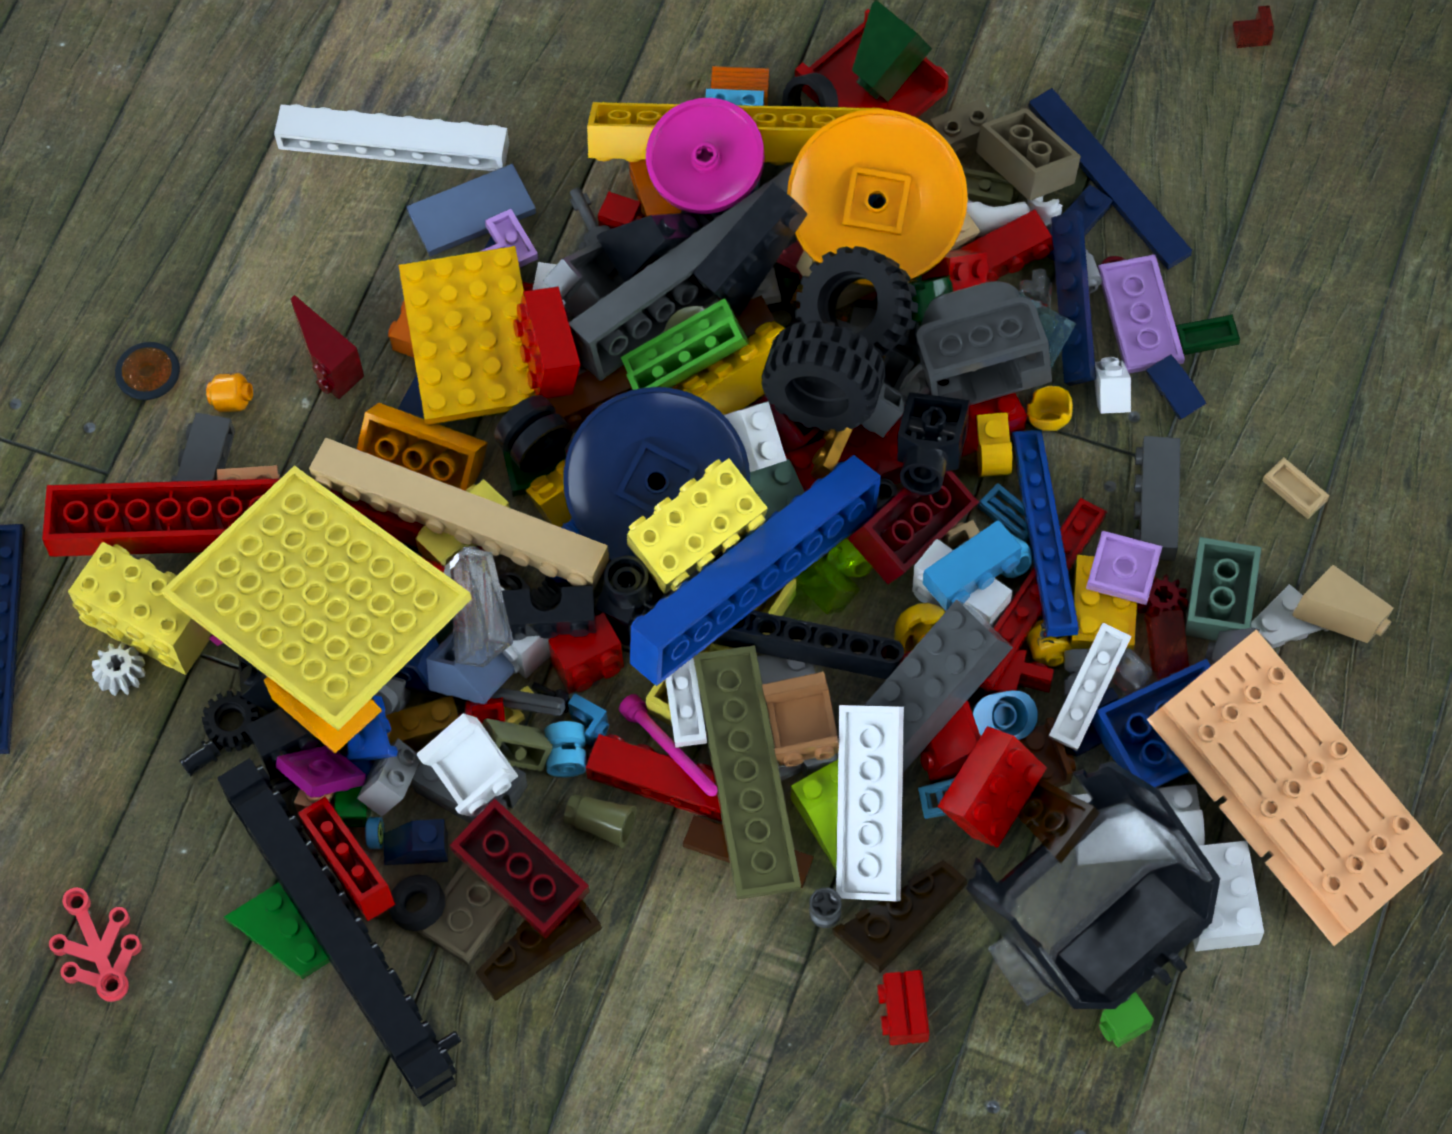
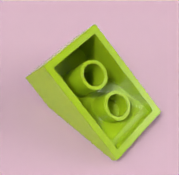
[791,759,838,871]

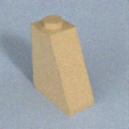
[1292,565,1394,643]

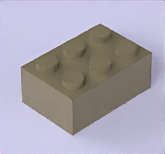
[976,108,1081,201]

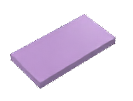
[1098,254,1185,374]

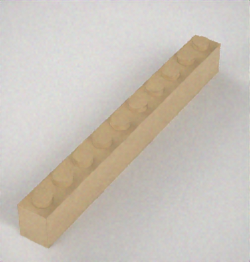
[309,437,609,590]

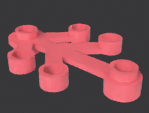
[49,887,142,1002]

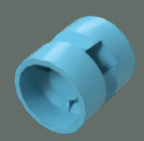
[544,721,587,777]

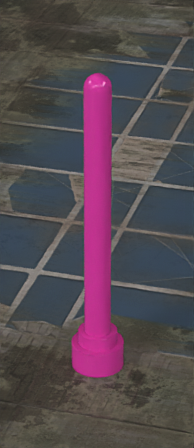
[619,694,718,796]

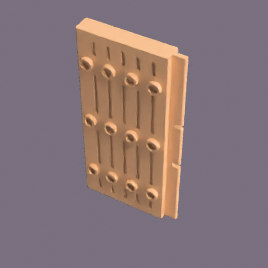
[1146,629,1443,946]

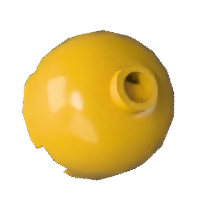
[894,602,946,654]

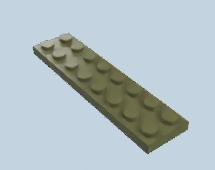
[693,645,801,900]

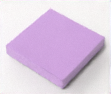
[1086,531,1163,605]

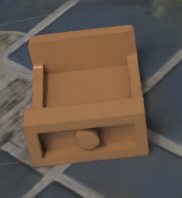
[762,672,839,767]

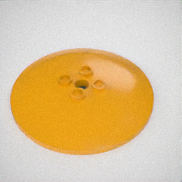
[787,109,968,287]

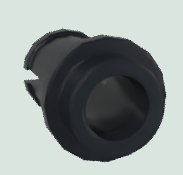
[179,739,221,777]

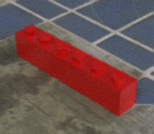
[586,734,722,822]

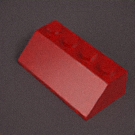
[904,650,981,781]

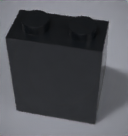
[597,213,701,282]

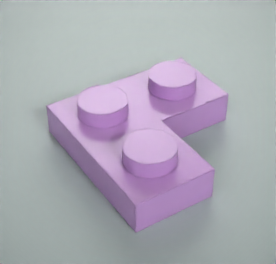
[479,209,538,268]

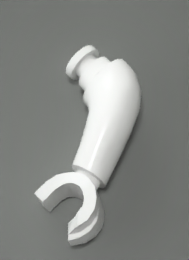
[967,196,1062,237]

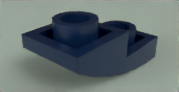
[1145,354,1206,420]

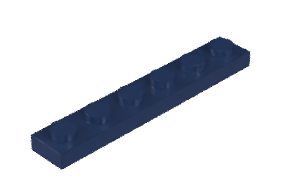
[1051,210,1096,386]

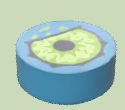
[365,817,384,849]

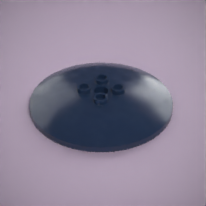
[563,387,750,561]

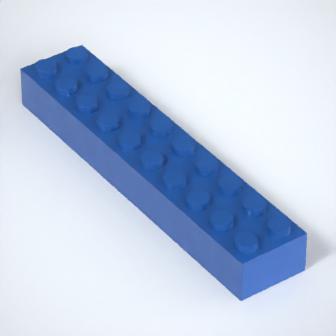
[630,455,881,686]

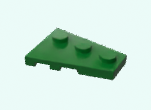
[224,882,330,979]

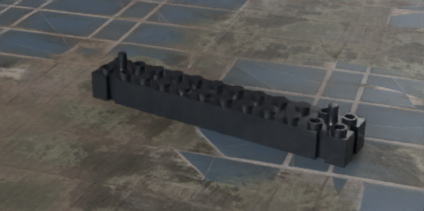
[217,758,461,1107]

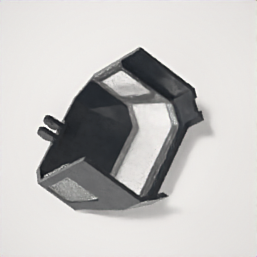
[966,761,1221,1009]

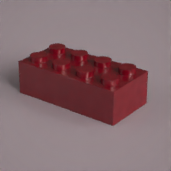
[847,471,979,585]
[450,798,590,939]

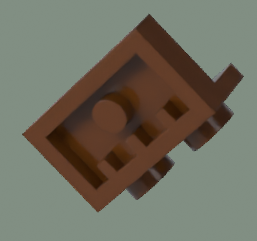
[1019,717,1076,787]

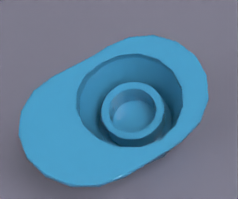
[972,690,1038,740]

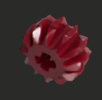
[1137,574,1189,627]

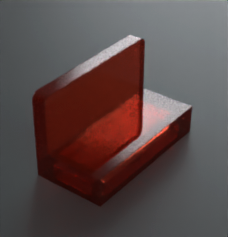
[1145,609,1189,679]

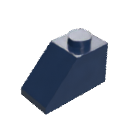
[384,819,448,865]

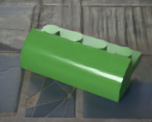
[621,298,749,390]

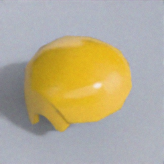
[1027,386,1073,431]

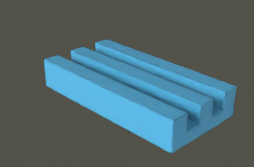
[977,483,1029,542]

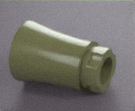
[564,794,637,848]

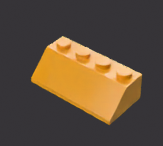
[357,403,488,491]

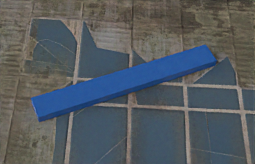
[1011,430,1079,637]

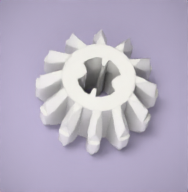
[92,642,145,696]

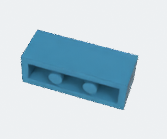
[923,520,1022,611]

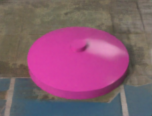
[646,98,765,214]

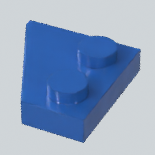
[347,695,398,762]

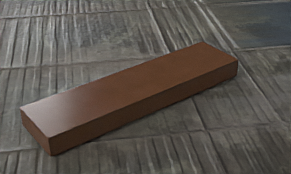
[683,815,814,888]

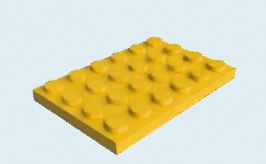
[398,246,536,425]

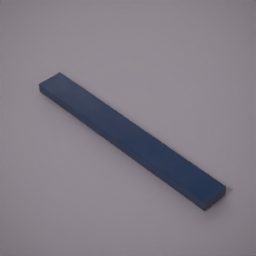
[1028,88,1192,270]
[0,524,25,754]

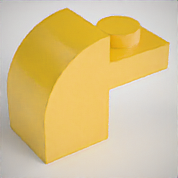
[976,412,1012,477]

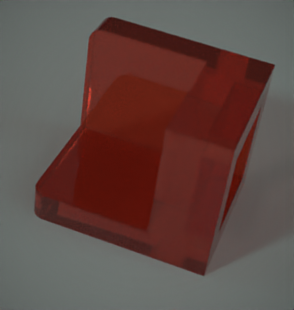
[1233,5,1274,48]

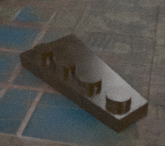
[476,900,602,1001]

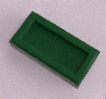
[1175,314,1240,355]

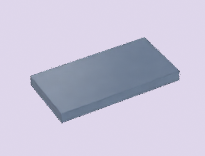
[406,163,536,257]

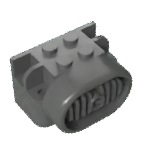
[915,281,1052,405]

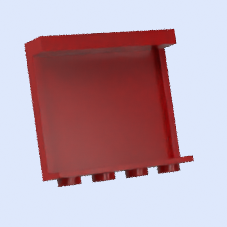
[795,9,949,118]

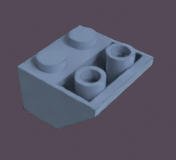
[426,627,515,704]

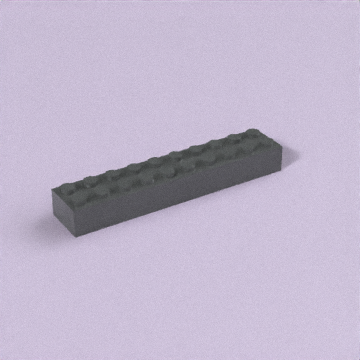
[569,164,797,381]

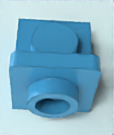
[568,693,609,747]

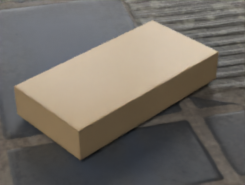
[1262,457,1330,519]

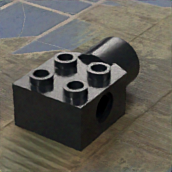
[898,392,970,495]
[595,555,660,647]

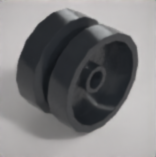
[494,395,573,472]

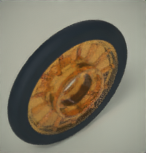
[115,342,180,400]

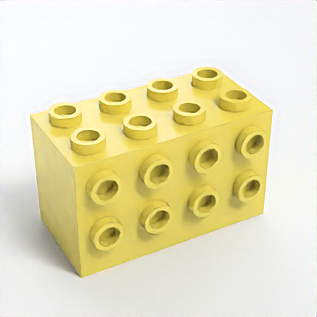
[627,458,768,594]
[68,542,212,675]

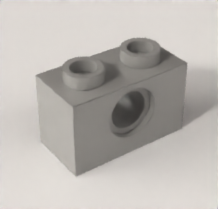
[357,738,421,817]

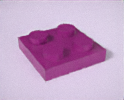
[276,746,366,798]

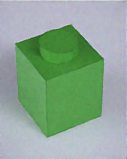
[1099,992,1154,1048]

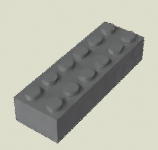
[838,599,1013,773]

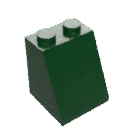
[852,0,932,102]

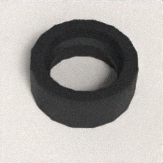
[782,73,838,107]

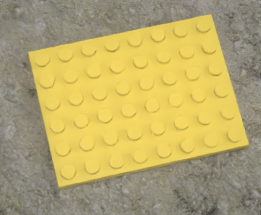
[161,465,472,731]

